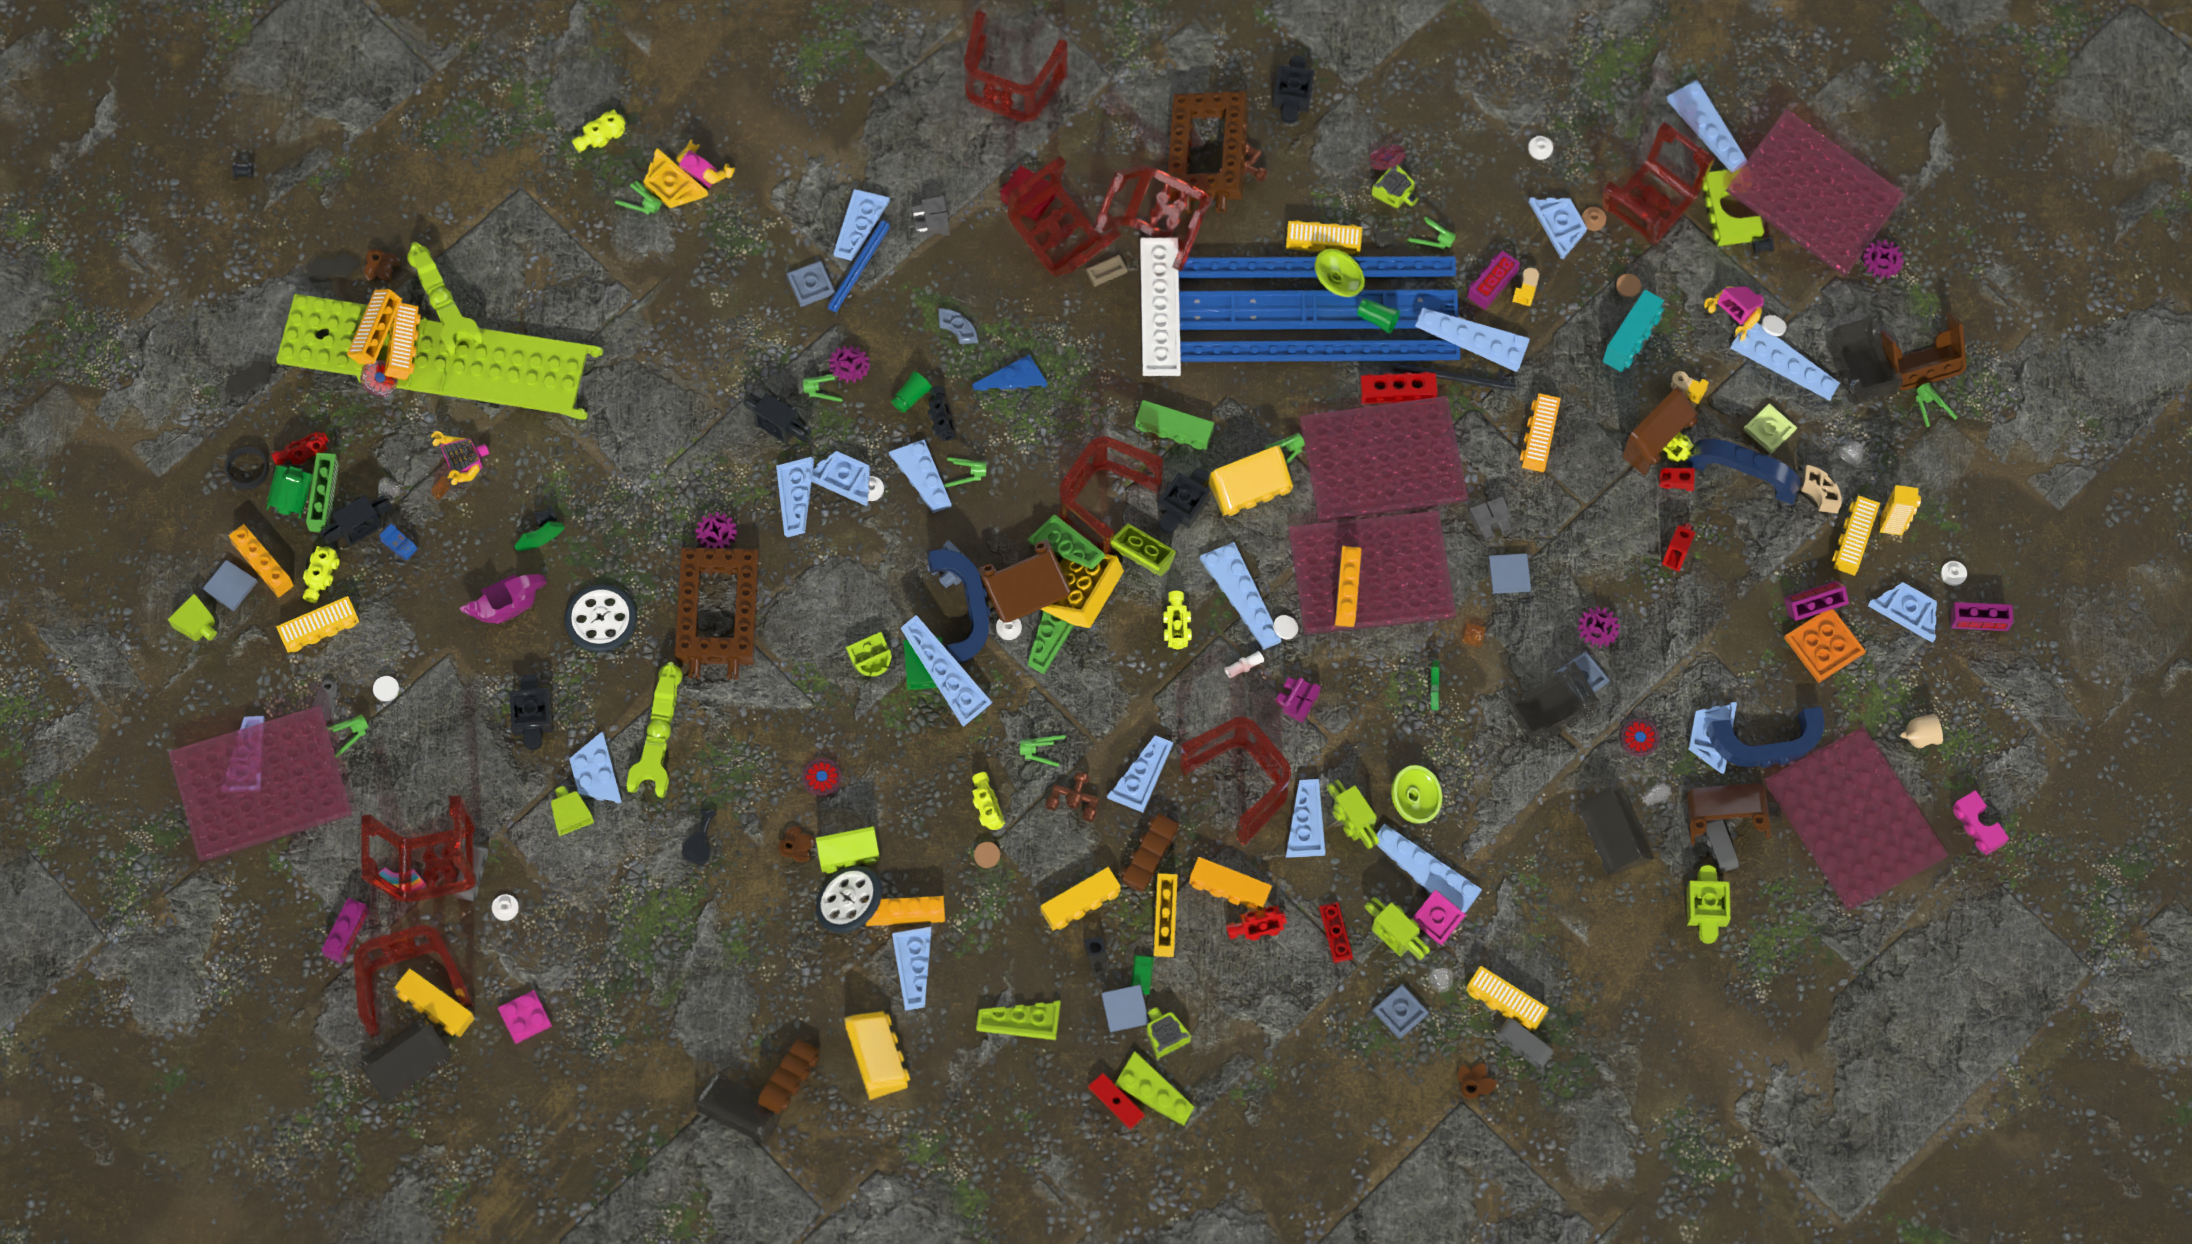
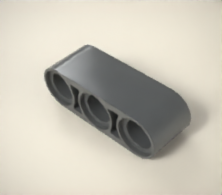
[1703,819,1739,873]
[454,844,488,902]
[1495,1018,1554,1069]

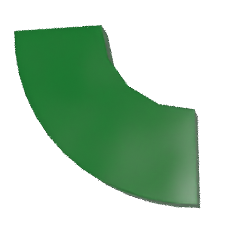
[514,521,565,551]
[1431,660,1440,710]

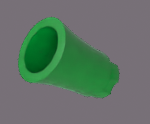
[1357,298,1400,334]
[891,371,932,413]

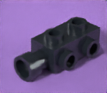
[928,386,956,441]

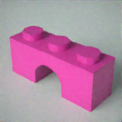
[1953,790,2009,855]

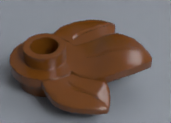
[364,249,401,282]
[778,826,816,862]
[1457,1063,1497,1099]

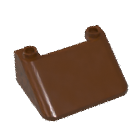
[977,539,1071,622]
[1687,783,1770,845]

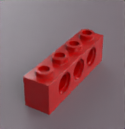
[1360,372,1437,404]

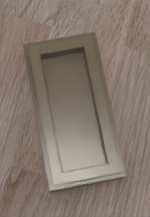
[1086,255,1128,287]

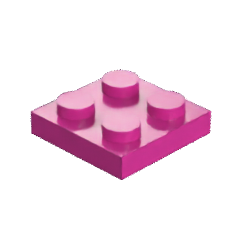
[1412,890,1467,945]
[498,990,552,1044]

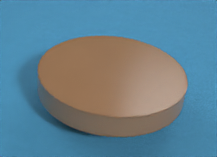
[1581,207,1606,231]
[1616,274,1641,298]
[974,842,1000,868]

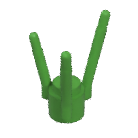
[615,181,662,215]
[1408,217,1456,250]
[803,374,843,402]
[1916,383,1957,427]
[1265,433,1305,464]
[943,457,986,488]
[324,714,369,758]
[1020,735,1066,767]

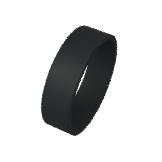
[225,447,269,489]

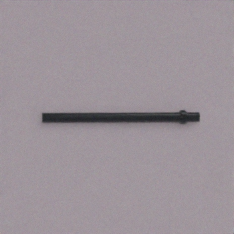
[1393,363,1516,391]

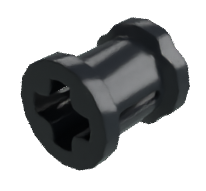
[232,162,254,179]
[1752,235,1774,254]
[533,505,557,527]

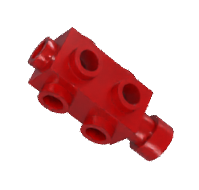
[271,431,329,466]
[1226,905,1287,941]

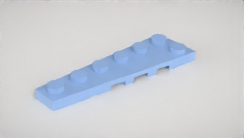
[1667,80,1747,173]
[1731,323,1840,400]
[1377,824,1482,913]

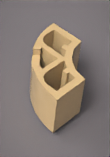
[1801,465,1842,513]

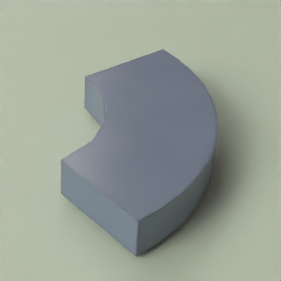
[939,309,978,344]

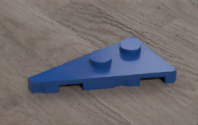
[972,355,1047,391]

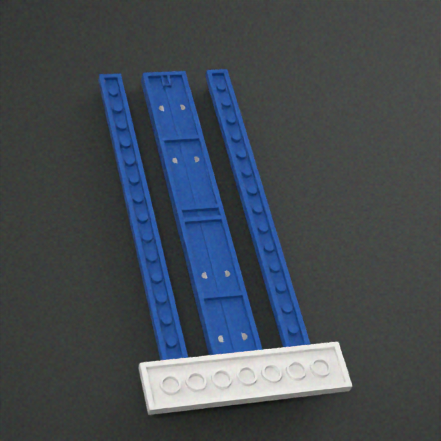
[1140,238,1465,376]

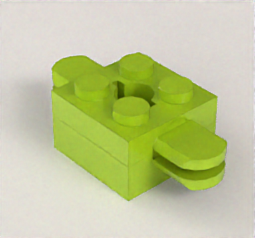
[1327,779,1379,849]
[1686,865,1730,944]
[1365,897,1430,960]

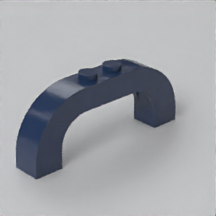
[1686,439,1801,505]
[927,550,990,665]
[1707,707,1824,768]

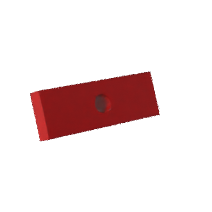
[1319,902,1353,963]
[1088,1073,1145,1130]

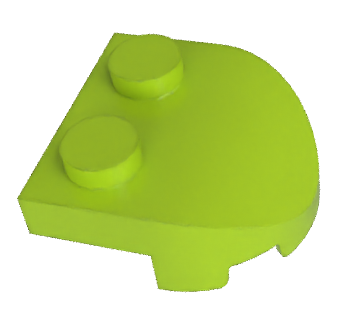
[845,632,892,676]

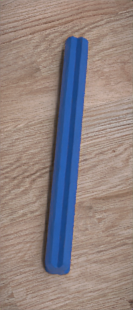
[828,220,890,312]

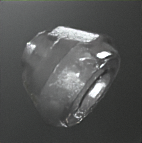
[1839,441,1864,465]
[378,477,400,501]
[1427,968,1454,992]

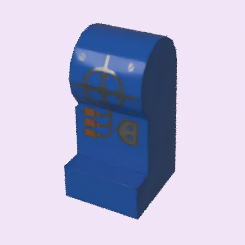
[379,523,418,560]

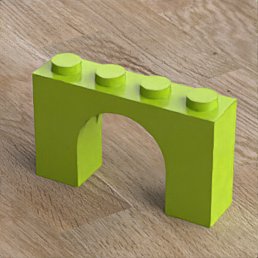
[1701,167,1764,246]

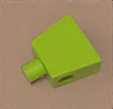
[168,594,217,641]
[551,786,594,836]

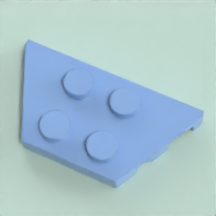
[1529,198,1587,260]
[811,451,870,506]
[1868,582,1937,643]
[1689,702,1737,774]
[570,732,622,803]

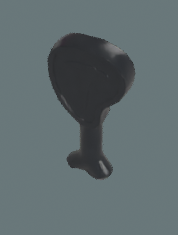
[682,808,717,865]

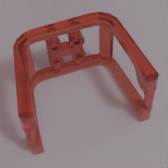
[964,11,1068,122]
[1602,122,1715,245]
[1007,156,1121,277]
[1093,166,1213,271]
[1059,436,1163,555]
[1180,717,1291,845]
[361,795,476,902]
[353,925,473,1037]

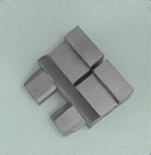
[912,196,950,238]
[1468,497,1512,541]

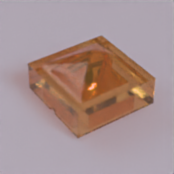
[431,476,450,501]
[1463,623,1486,647]

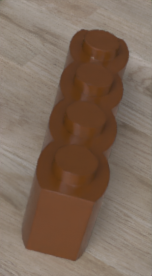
[1121,813,1179,894]
[758,1039,820,1114]

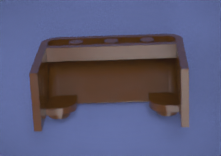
[1881,312,1966,391]
[1622,387,1698,476]

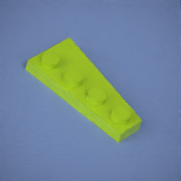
[977,1001,1060,1040]
[1115,1051,1194,1126]

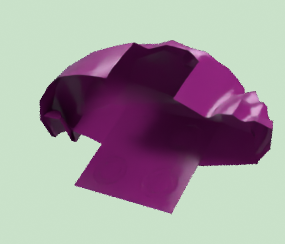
[460,574,547,624]

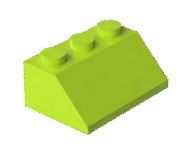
[1110,523,1176,577]
[816,827,880,873]

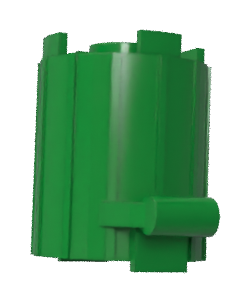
[266,465,313,519]

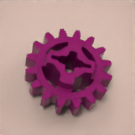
[1862,240,1904,279]
[829,345,870,383]
[695,512,737,549]
[1577,607,1620,648]

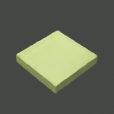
[1743,403,1797,454]

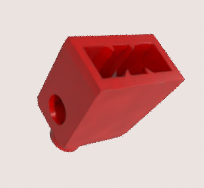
[1662,523,1695,572]

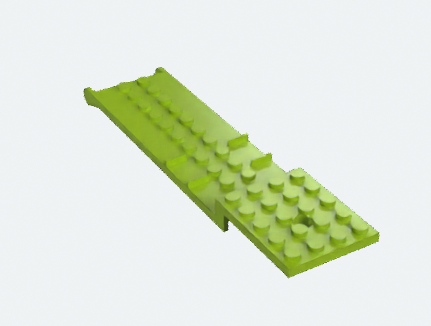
[276,294,603,420]

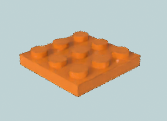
[1784,609,1866,683]

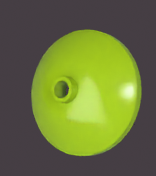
[1314,249,1365,297]
[1391,765,1442,824]

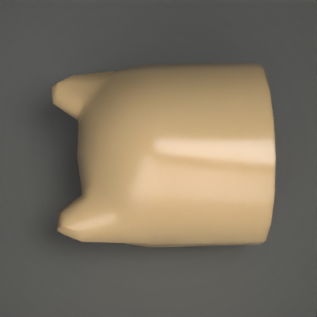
[1900,713,1943,748]

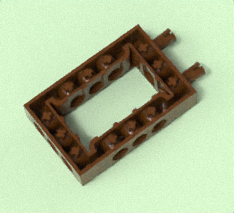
[1166,91,1249,214]
[675,548,760,680]

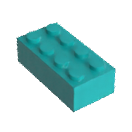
[1603,289,1665,373]

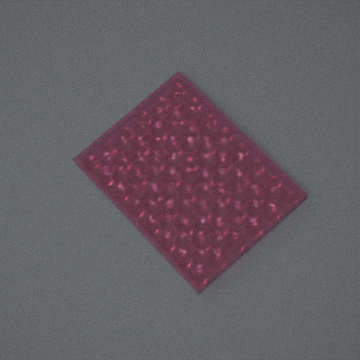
[1725,109,1906,277]
[1299,396,1468,522]
[1288,511,1456,635]
[168,706,353,862]
[1764,727,1948,912]

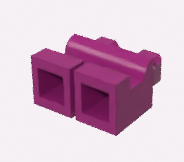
[1275,677,1321,723]

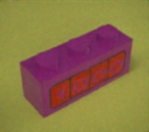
[1468,251,1520,310]
[1784,581,1849,621]
[1950,602,2013,631]
[322,898,369,964]

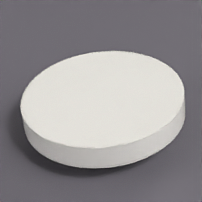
[1528,136,1553,160]
[1762,315,1786,336]
[868,476,884,501]
[1941,561,1967,586]
[1273,615,1298,639]
[996,619,1022,640]
[373,676,399,701]
[492,895,519,921]

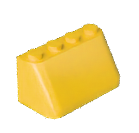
[1209,446,1293,516]
[844,1011,910,1100]

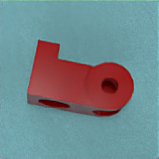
[1659,468,1695,491]

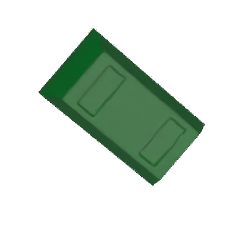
[1131,954,1154,995]

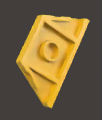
[643,148,708,208]

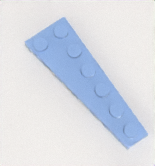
[1415,308,1530,372]
[1200,542,1281,650]
[901,615,992,727]

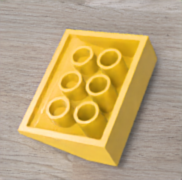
[1041,554,1124,628]

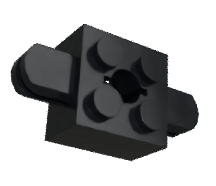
[1273,55,1315,124]
[743,393,812,444]
[1158,469,1211,534]
[320,495,392,547]
[509,674,553,751]

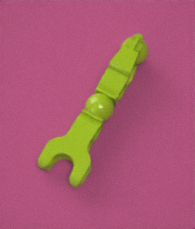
[407,242,483,356]
[627,662,683,798]

